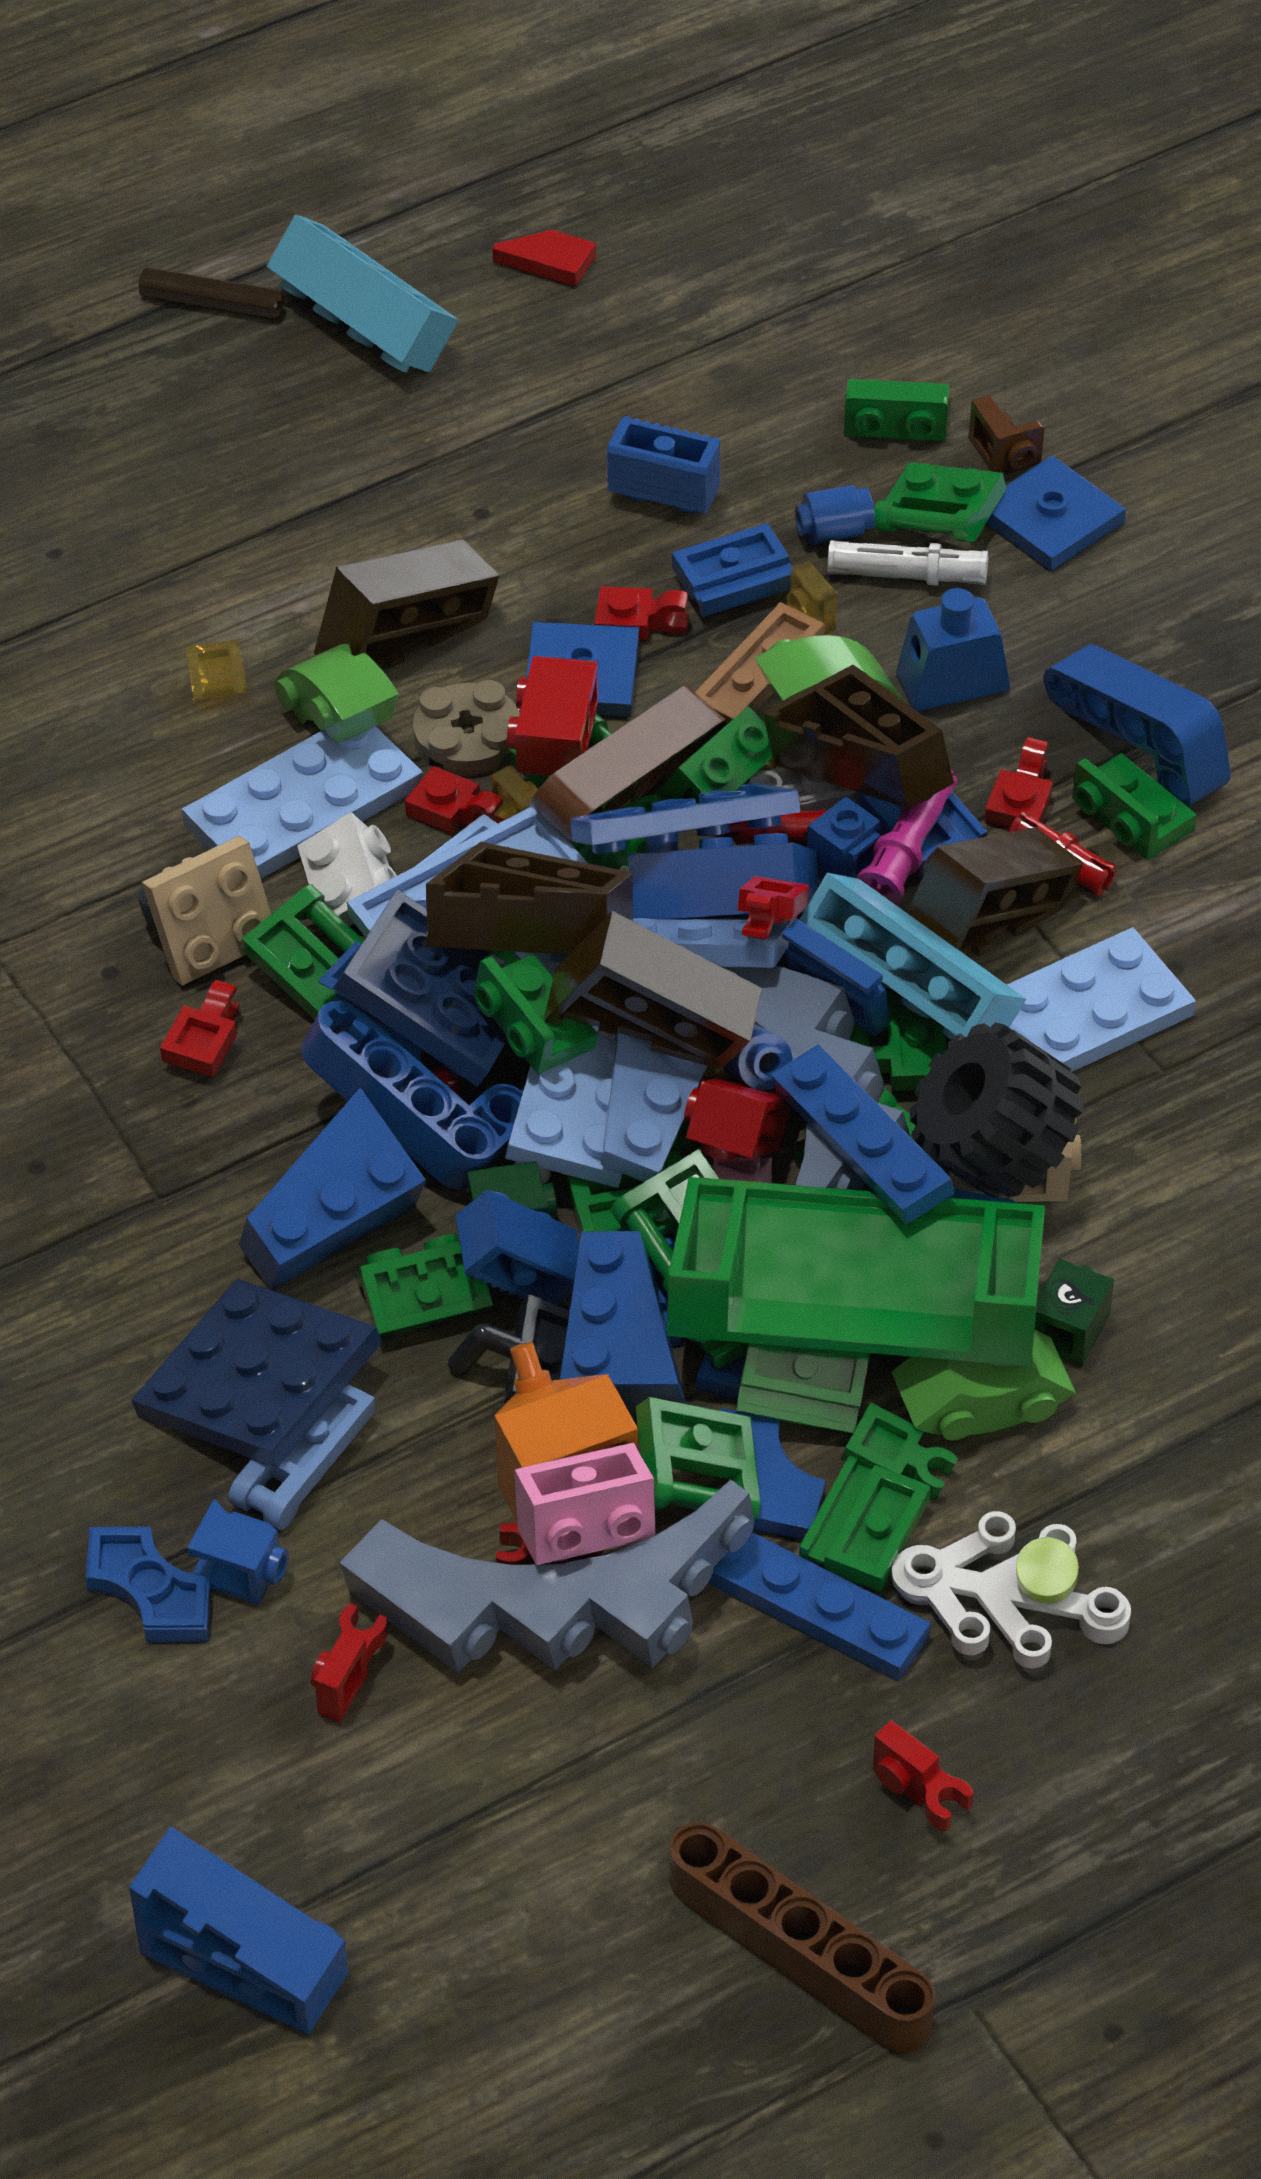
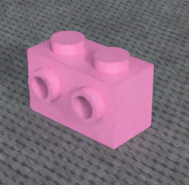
[515,1443,655,1565]

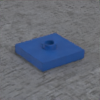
[986,455,1126,571]
[526,622,639,717]

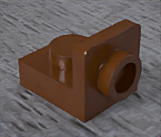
[968,395,1045,475]

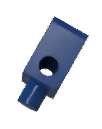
[896,588,1010,712]

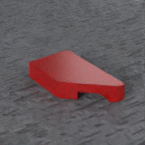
[492,230,596,287]

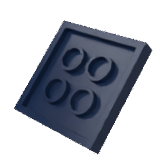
[333,889,507,1087]
[131,1279,382,1468]

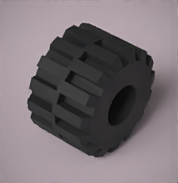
[910,1022,1084,1198]

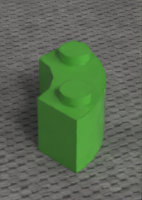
[754,635,905,703]
[274,644,399,745]
[892,1330,1076,1440]

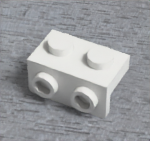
[297,812,397,926]

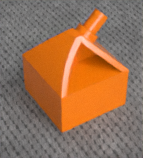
[494,1342,638,1522]

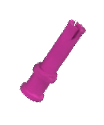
[857,770,957,906]

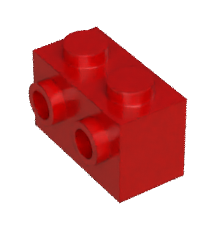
[507,656,599,775]
[684,1076,793,1161]

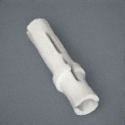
[828,540,988,586]

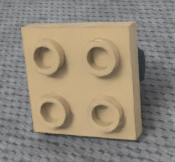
[138,836,271,986]

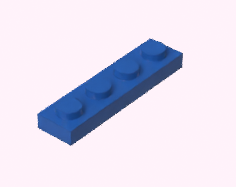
[771,1044,955,1225]
[708,1532,931,1682]

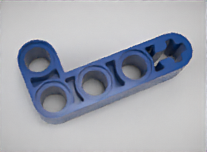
[1043,644,1231,808]
[301,1001,523,1190]

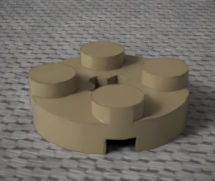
[413,680,519,776]

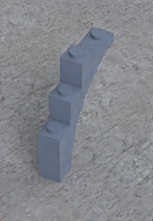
[722,965,911,1191]
[340,1480,755,1673]

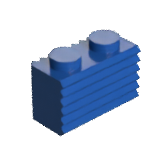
[606,416,720,514]
[456,1190,580,1305]

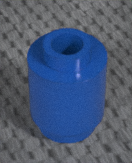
[795,484,875,545]
[723,1024,793,1090]

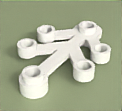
[892,1511,1131,1669]

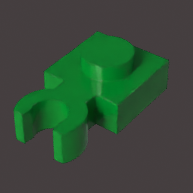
[841,1402,958,1499]

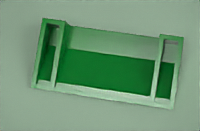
[667,1177,1045,1367]

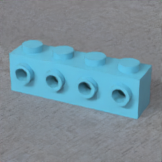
[266,214,459,373]
[800,873,1026,1039]

